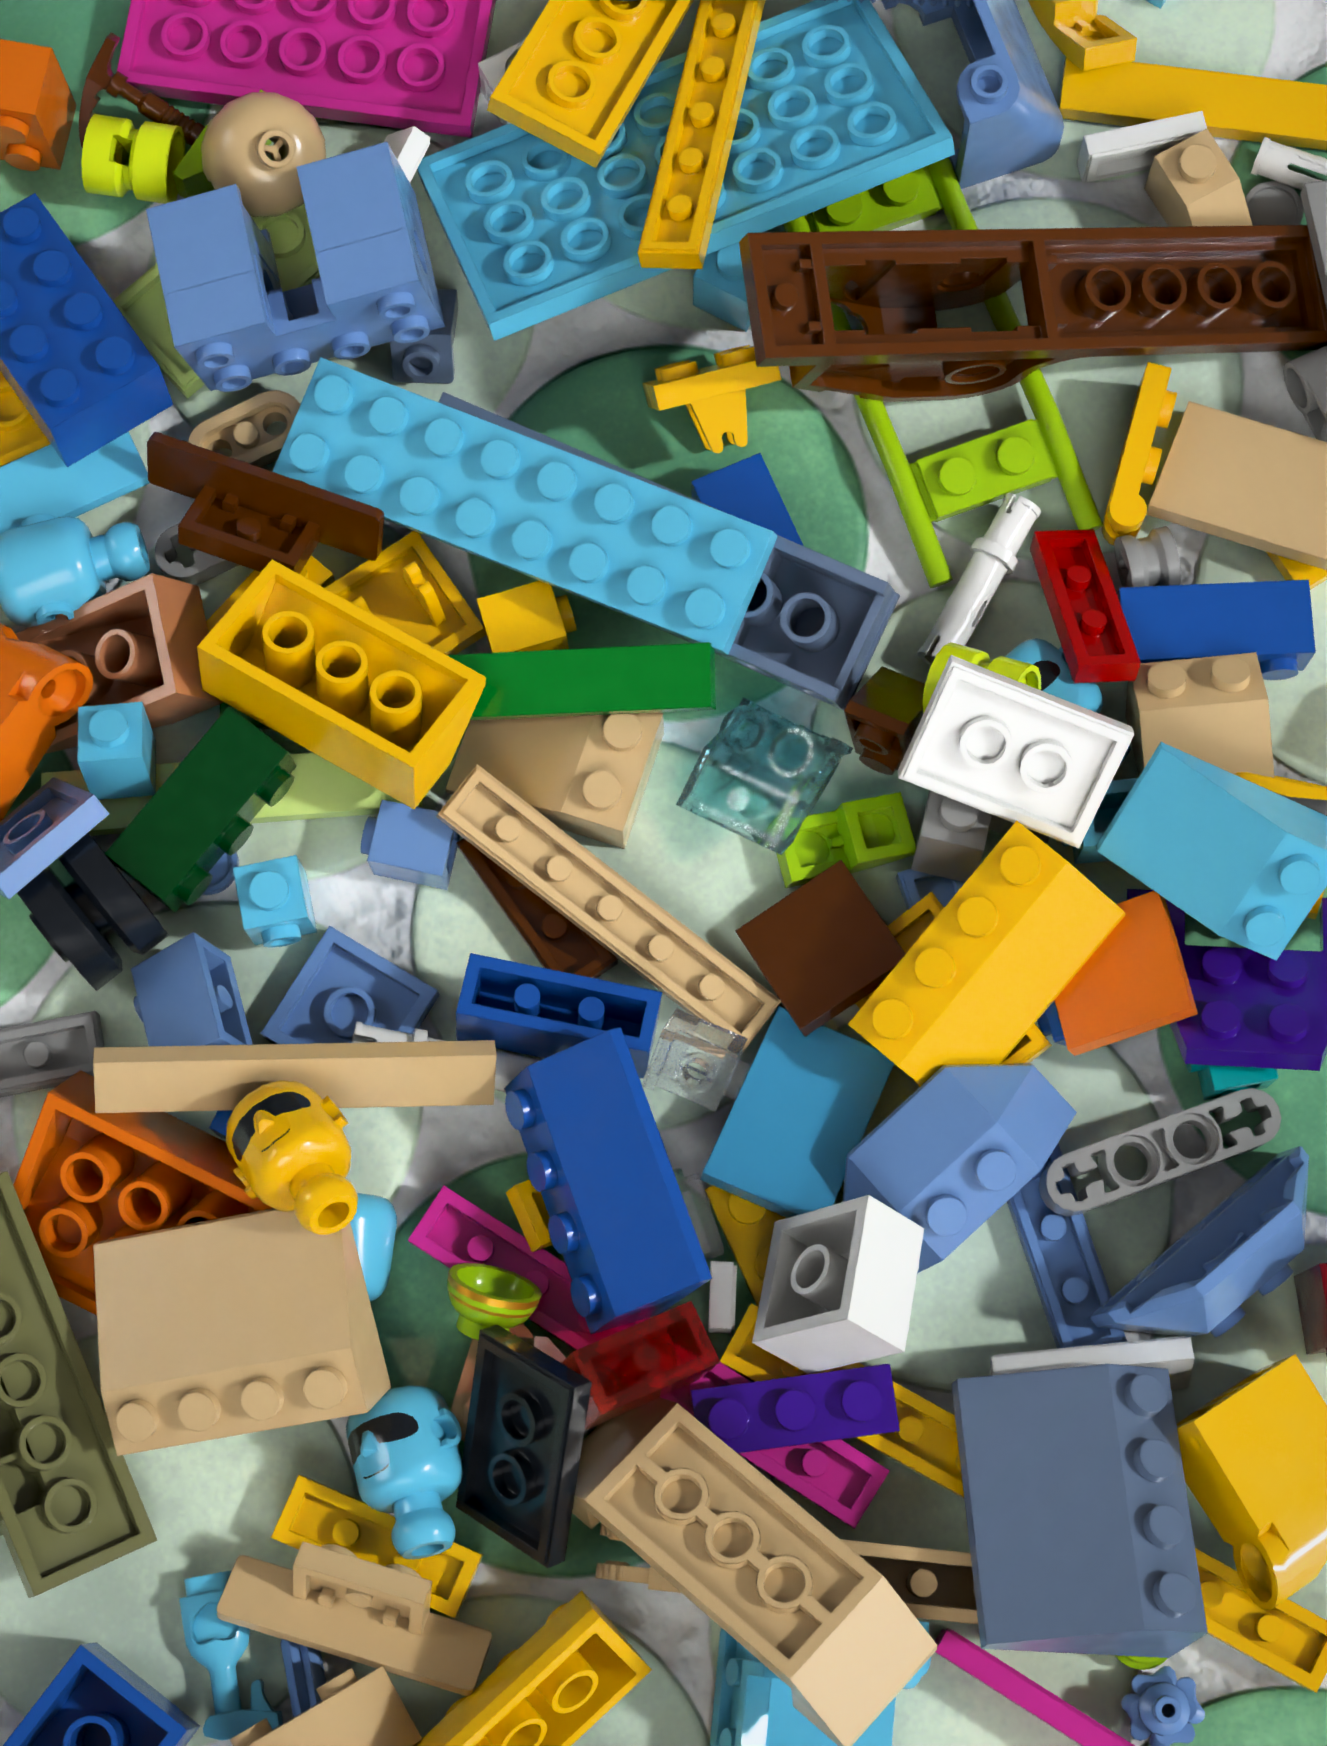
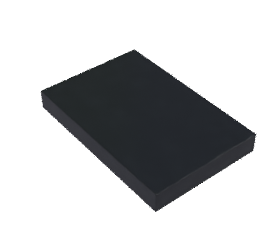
[456,1325,592,1568]

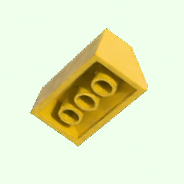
[197,559,486,810]
[848,821,1126,1085]
[413,1590,652,1746]

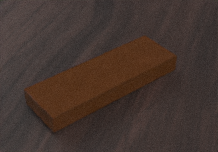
[456,838,618,978]

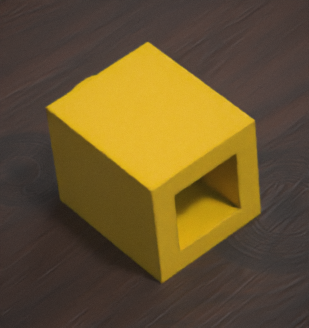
[477,581,577,653]

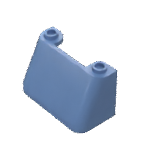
[881,0,1064,189]

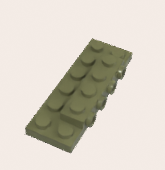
[0,1171,157,1598]

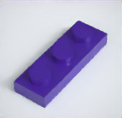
[691,1364,900,1453]

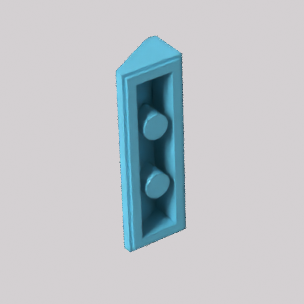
[0,431,150,534]

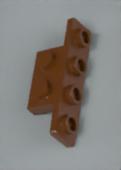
[147,432,384,574]

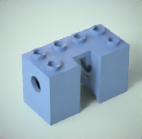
[146,142,445,392]

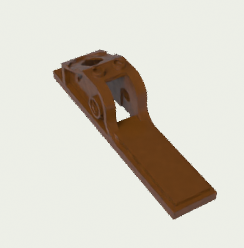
[739,225,1327,402]

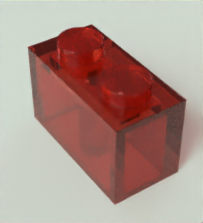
[561,1301,720,1431]

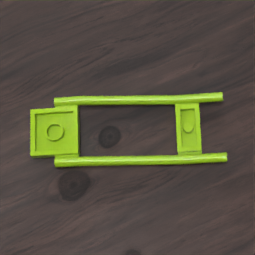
[783,157,1103,588]

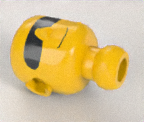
[226,1080,358,1235]

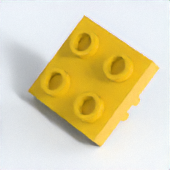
[643,345,782,453]
[325,531,486,655]

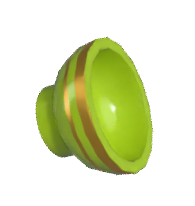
[447,1263,542,1340]

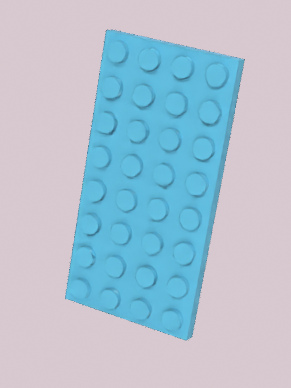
[417,0,955,341]

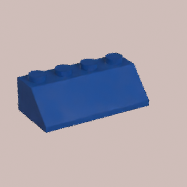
[504,1027,712,1335]

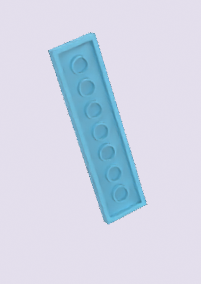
[272,357,778,655]

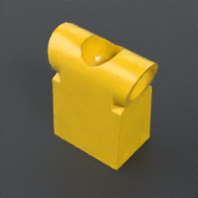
[1176,1354,1327,1611]

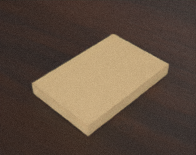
[1147,401,1327,570]

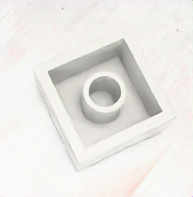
[752,1195,924,1374]

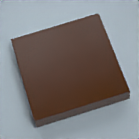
[735,860,906,1036]

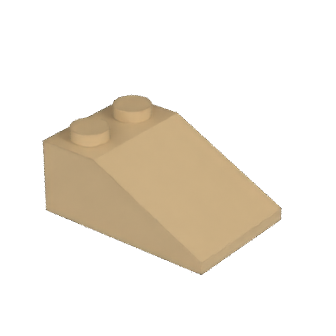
[445,712,664,849]

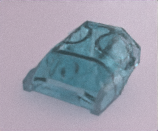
[676,697,853,855]

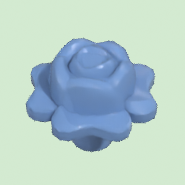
[1121,1666,1205,1746]

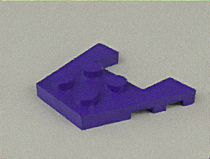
[1126,889,1327,1071]

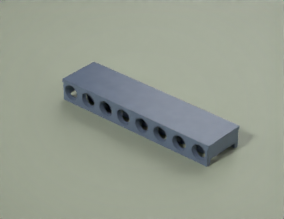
[439,392,900,710]

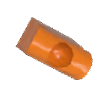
[0,623,93,821]

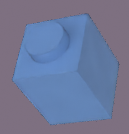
[361,800,460,890]

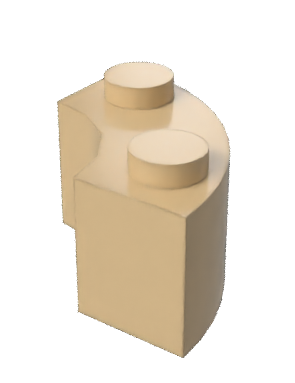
[230,1666,422,1746]

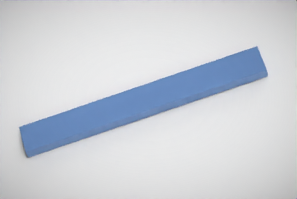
[896,869,1127,1349]

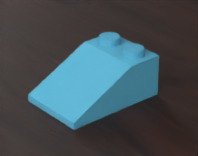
[1097,742,1327,961]

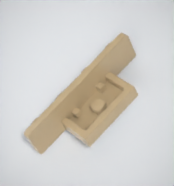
[217,1541,492,1696]

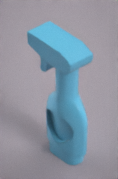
[179,1570,283,1741]

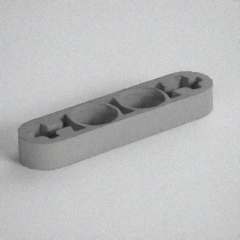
[1039,1088,1281,1216]

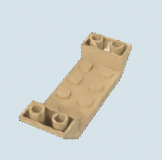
[572,1389,937,1746]

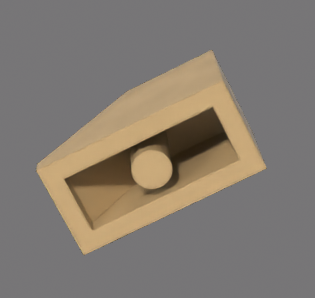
[1144,129,1253,227]

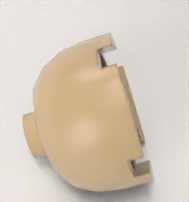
[201,92,326,217]

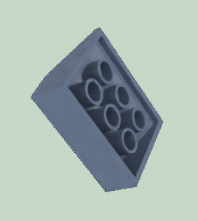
[952,1364,1208,1658]

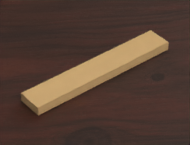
[436,764,781,1053]
[93,1040,497,1113]

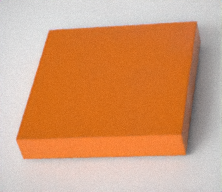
[1055,891,1198,1056]

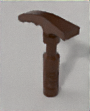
[79,32,205,148]

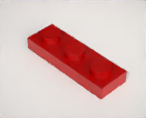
[1030,529,1141,683]

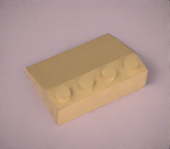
[93,1208,391,1456]

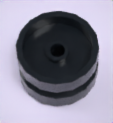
[17,832,169,991]

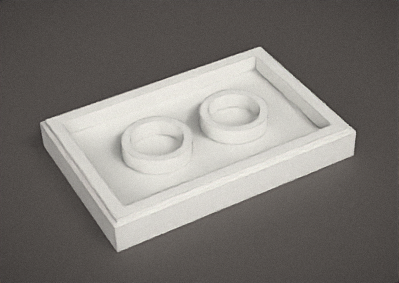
[898,655,1134,848]

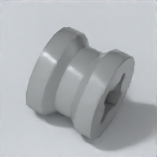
[1114,526,1181,587]

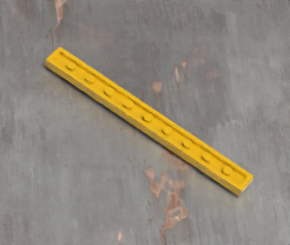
[719,1303,1327,1693]

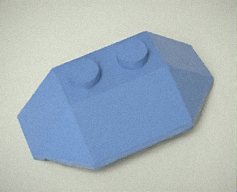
[842,1063,1077,1273]
[1089,1146,1309,1337]

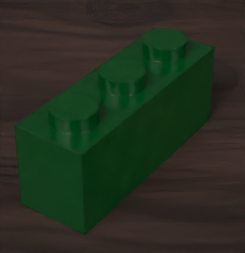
[105,706,296,913]

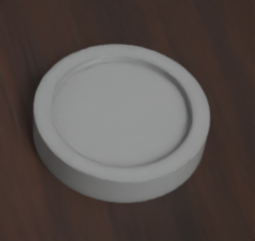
[1245,181,1304,226]

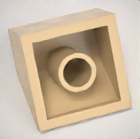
[1125,652,1274,778]

